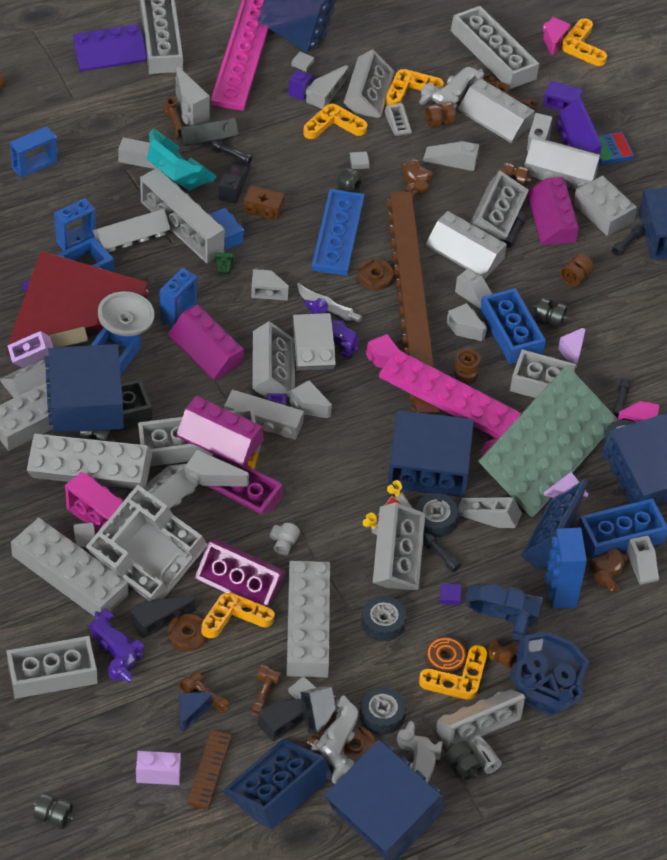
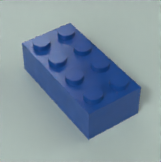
[480,288,546,365]
[578,498,667,559]
[545,528,587,608]

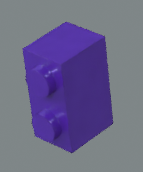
[543,81,583,111]

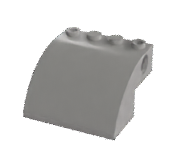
[86,485,208,601]

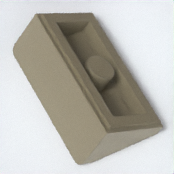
[49,327,88,348]

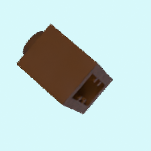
[244,185,285,221]

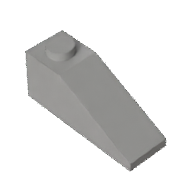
[305,65,348,109]
[423,141,479,171]
[185,450,249,486]
[458,497,522,528]

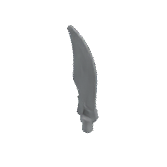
[297,283,362,323]

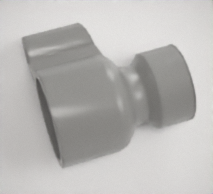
[269,523,300,556]

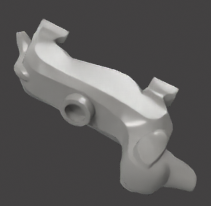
[419,67,484,110]
[310,695,358,783]
[397,721,442,783]

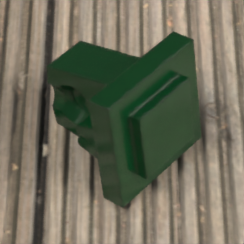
[215,253,233,274]

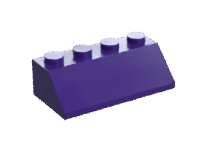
[73,24,147,72]
[556,97,602,170]

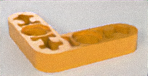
[562,19,607,66]
[386,69,444,105]
[303,104,367,139]
[201,592,275,638]
[419,645,487,700]

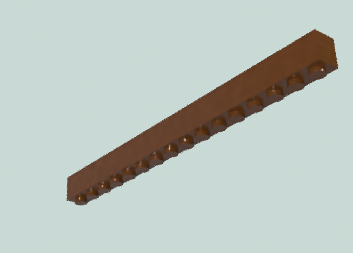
[386,191,439,415]

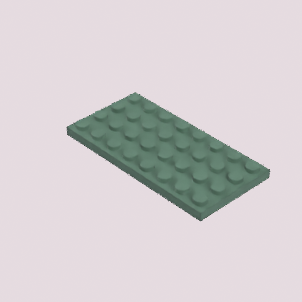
[478,365,618,518]

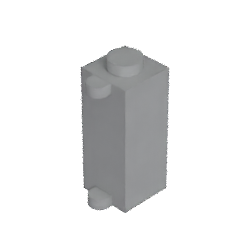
[118,138,157,169]

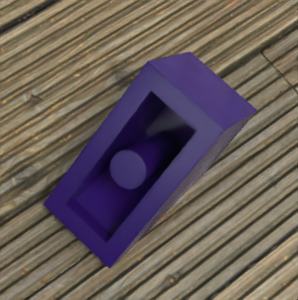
[288,70,318,101]

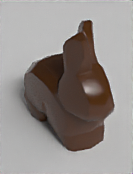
[401,159,434,197]
[590,548,628,592]
[485,639,519,669]

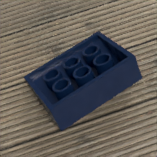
[521,480,588,570]
[223,738,332,829]

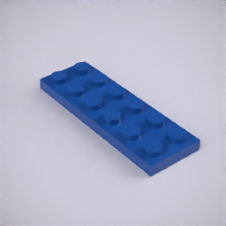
[312,189,364,276]

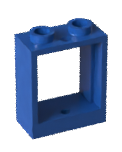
[10,127,58,178]
[54,198,96,251]
[57,237,114,272]
[160,268,197,326]
[91,327,141,376]

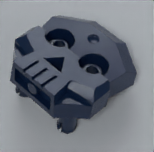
[466,584,543,643]
[510,631,589,716]

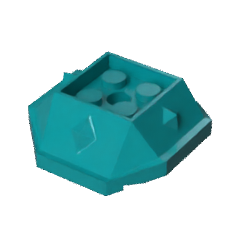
[147,128,217,191]

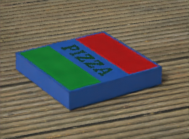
[598,132,634,165]

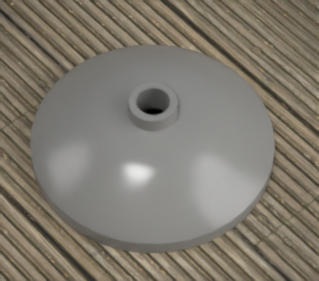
[98,291,154,336]

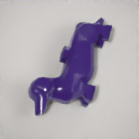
[305,298,360,359]
[89,609,144,683]

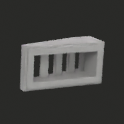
[385,103,412,136]

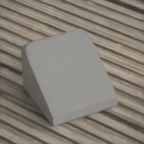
[74,522,95,548]

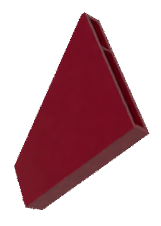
[7,251,149,355]

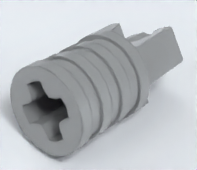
[468,735,502,774]

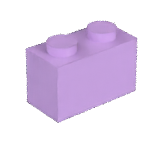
[8,331,53,368]
[136,751,181,785]

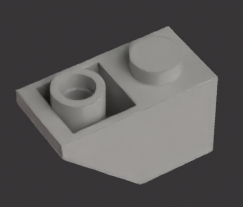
[447,303,487,341]
[626,536,659,585]

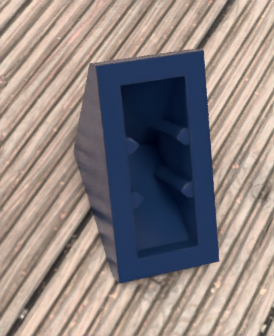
[179,692,212,732]

